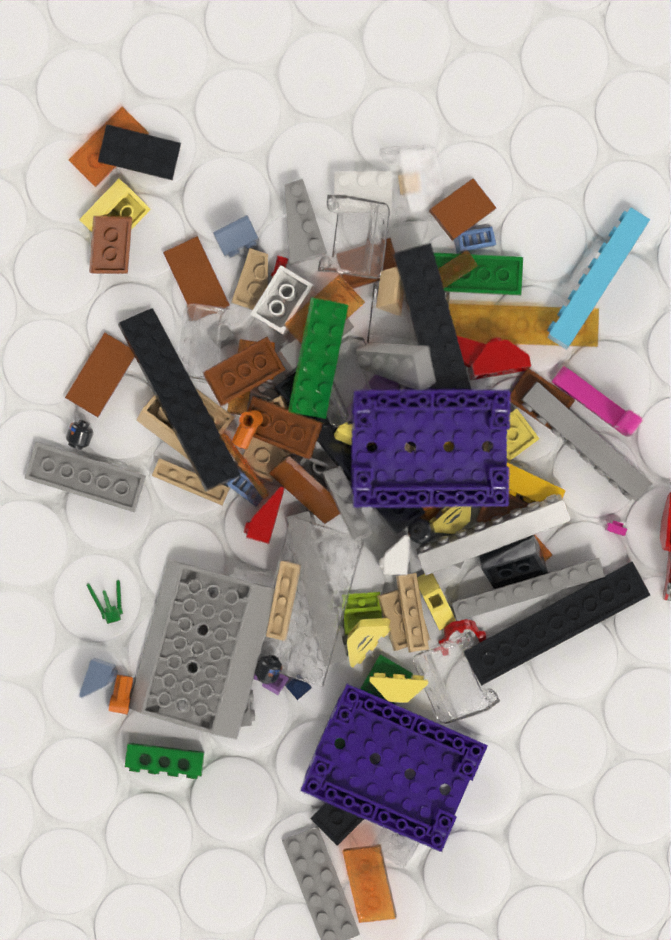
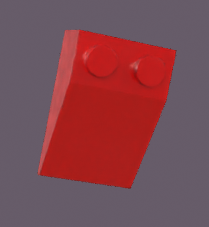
[244,487,285,544]

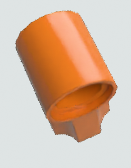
[232,410,263,449]
[108,674,133,715]

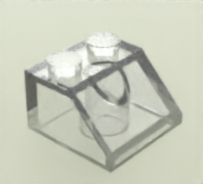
[371,827,420,869]

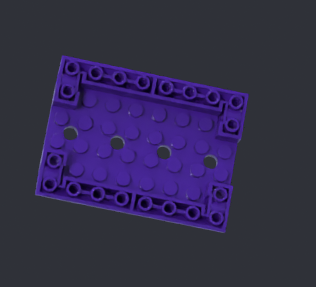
[352,390,510,508]
[300,684,488,852]

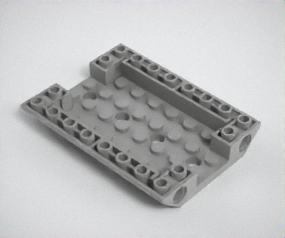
[128,560,275,739]

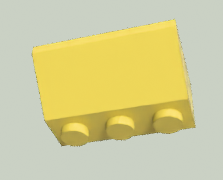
[79,179,151,232]

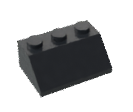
[479,535,548,589]

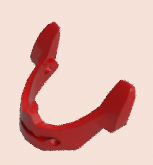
[439,619,486,656]

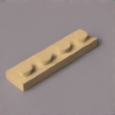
[152,458,230,506]
[266,561,301,641]
[396,573,429,653]

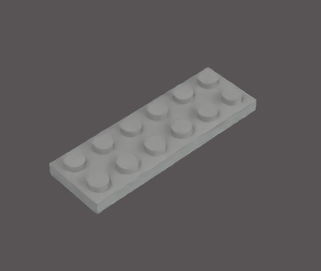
[24,442,146,512]
[282,826,360,940]

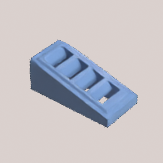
[454,227,496,254]
[225,470,268,507]

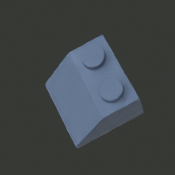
[213,215,259,258]
[78,658,118,698]

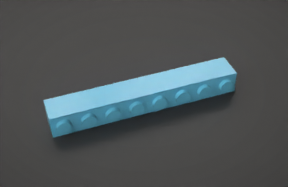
[547,208,650,350]

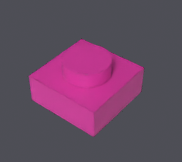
[605,520,627,536]

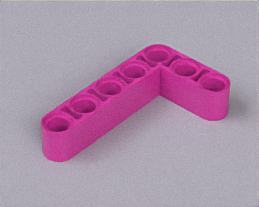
[552,366,643,437]

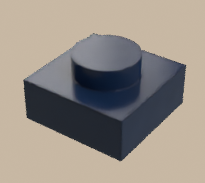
[285,673,312,700]

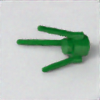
[86,580,123,624]

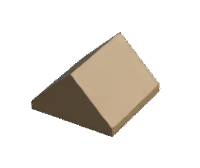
[376,267,404,316]

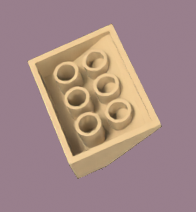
[136,389,235,460]

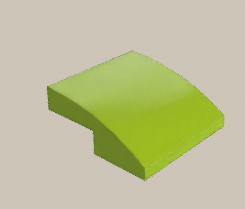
[342,592,382,635]

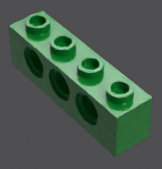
[125,743,205,779]

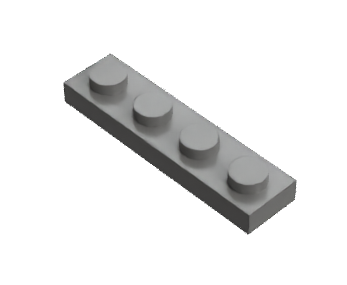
[322,466,372,542]

